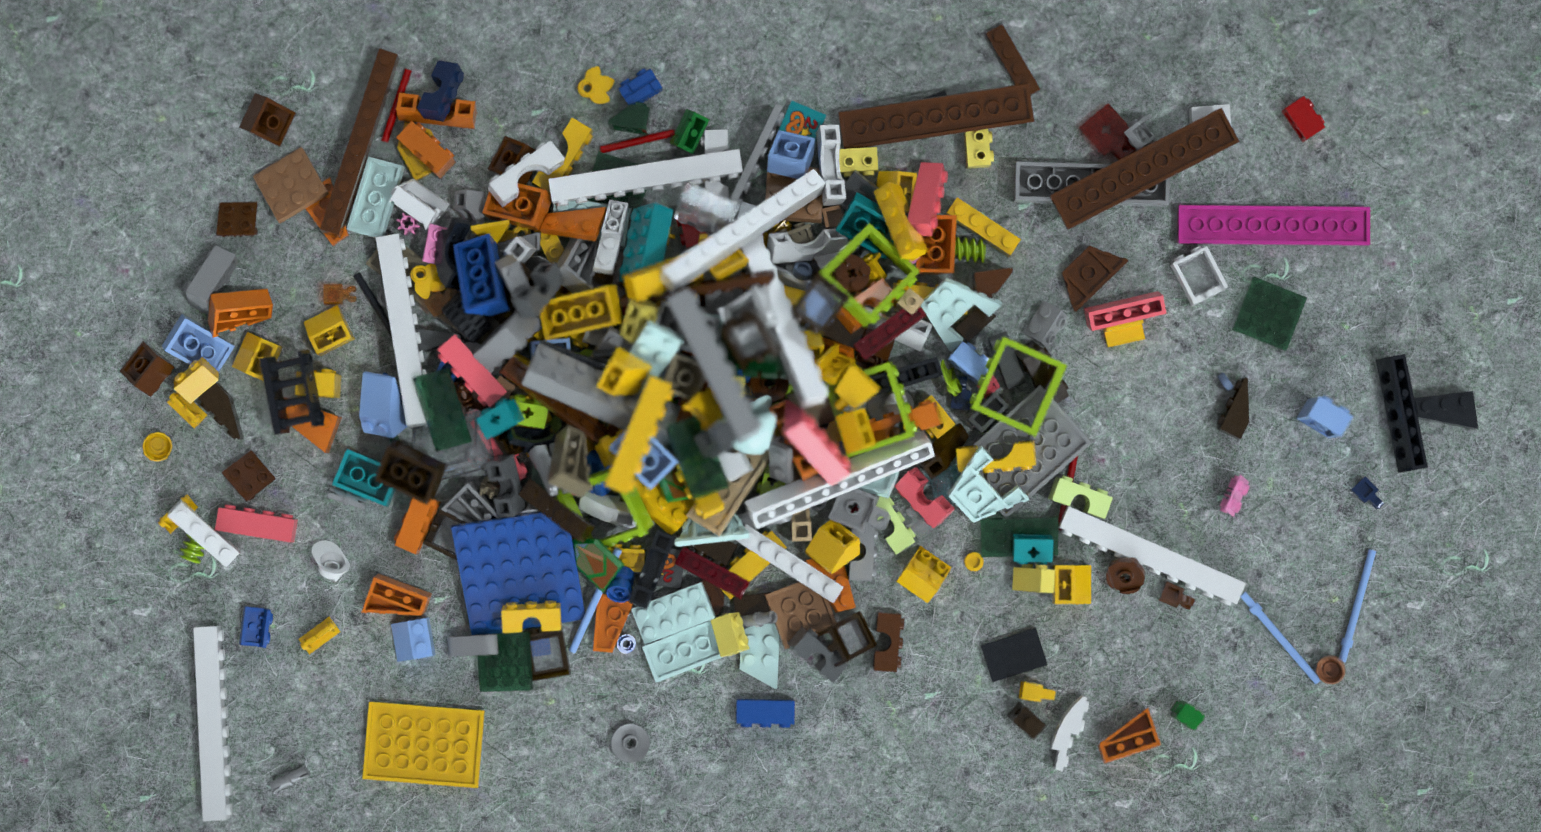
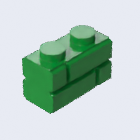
[670,109,709,154]
[1170,700,1205,731]

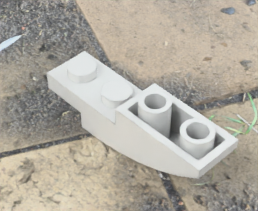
[593,200,628,275]
[578,492,655,528]
[1050,695,1089,771]

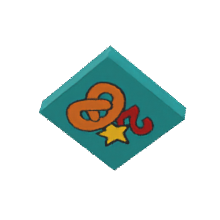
[779,100,827,142]

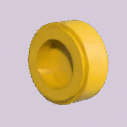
[964,552,984,571]

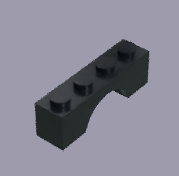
[629,530,676,610]

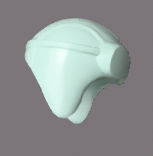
[721,396,776,455]

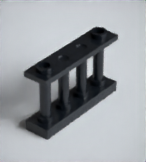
[259,349,324,435]

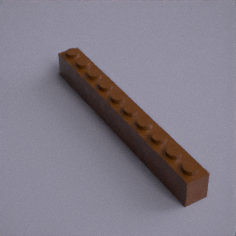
[320,48,400,238]

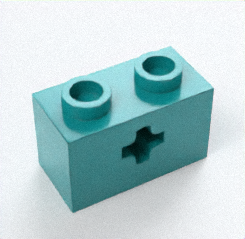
[476,398,525,440]
[1012,534,1054,565]

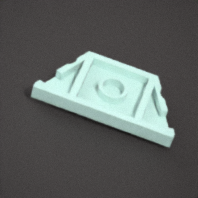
[675,514,750,547]
[740,623,779,689]

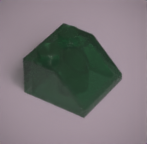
[608,102,652,135]

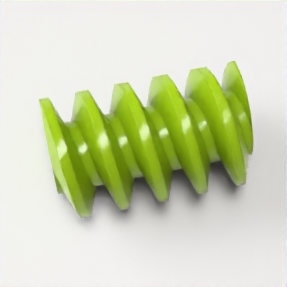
[955,237,986,263]
[179,526,213,563]

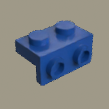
[239,606,273,648]

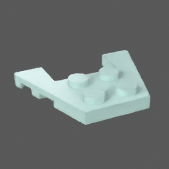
[920,277,1002,352]
[948,445,1029,522]

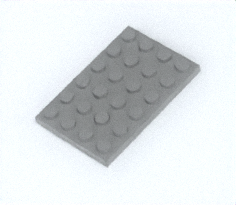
[954,384,1092,518]

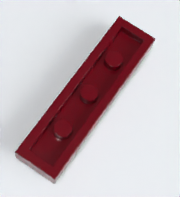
[853,307,927,361]
[674,547,750,599]

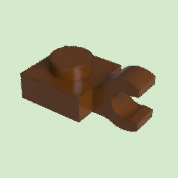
[1159,582,1195,610]

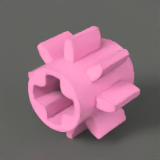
[397,213,421,236]

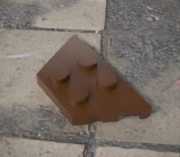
[1061,246,1129,312]

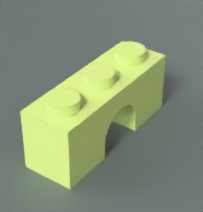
[1048,475,1113,519]
[876,496,916,555]

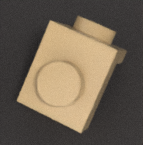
[895,288,924,315]

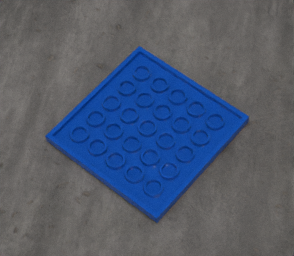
[451,511,585,635]

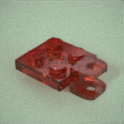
[1079,103,1135,160]

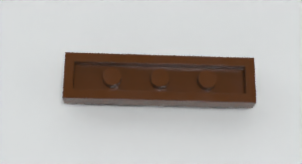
[985,24,1041,96]

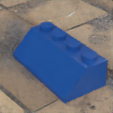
[453,234,509,316]

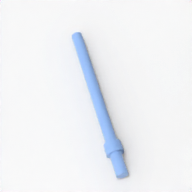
[569,547,622,653]
[1339,549,1376,662]
[1240,592,1321,684]

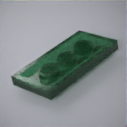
[412,368,472,452]
[665,416,730,501]
[981,516,1058,557]

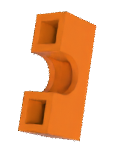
[836,279,896,334]

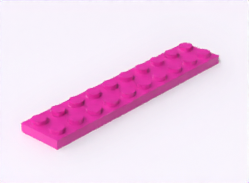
[1178,205,1370,246]

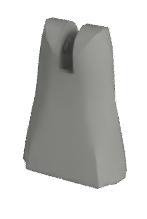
[528,443,569,496]

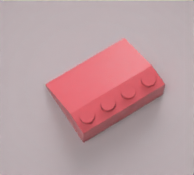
[784,399,851,486]

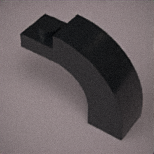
[435,218,472,290]
[506,415,568,453]

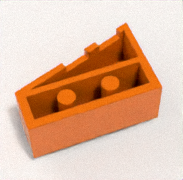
[396,121,456,179]
[208,289,273,338]
[284,397,342,453]
[394,498,441,554]
[361,573,432,616]
[1098,708,1161,764]

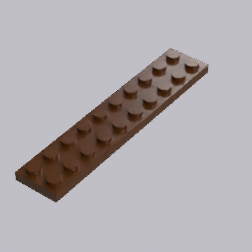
[838,83,1034,149]
[1050,108,1240,230]

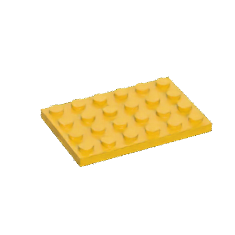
[362,701,485,788]

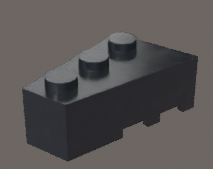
[1414,391,1478,430]

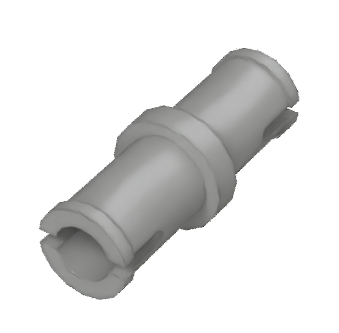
[327,486,368,510]
[741,611,777,628]
[270,765,310,793]

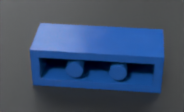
[736,699,795,728]

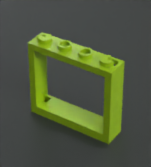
[820,223,920,328]
[969,337,1067,437]
[825,362,917,458]
[556,467,654,547]

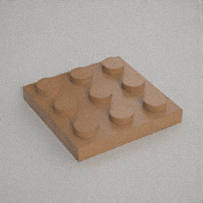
[253,147,329,224]
[765,167,823,223]
[764,582,839,649]

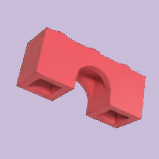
[894,467,955,528]

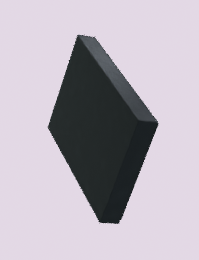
[981,628,1048,682]

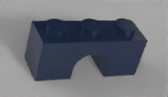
[417,61,464,122]

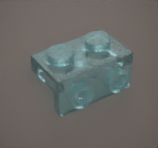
[931,465,961,505]

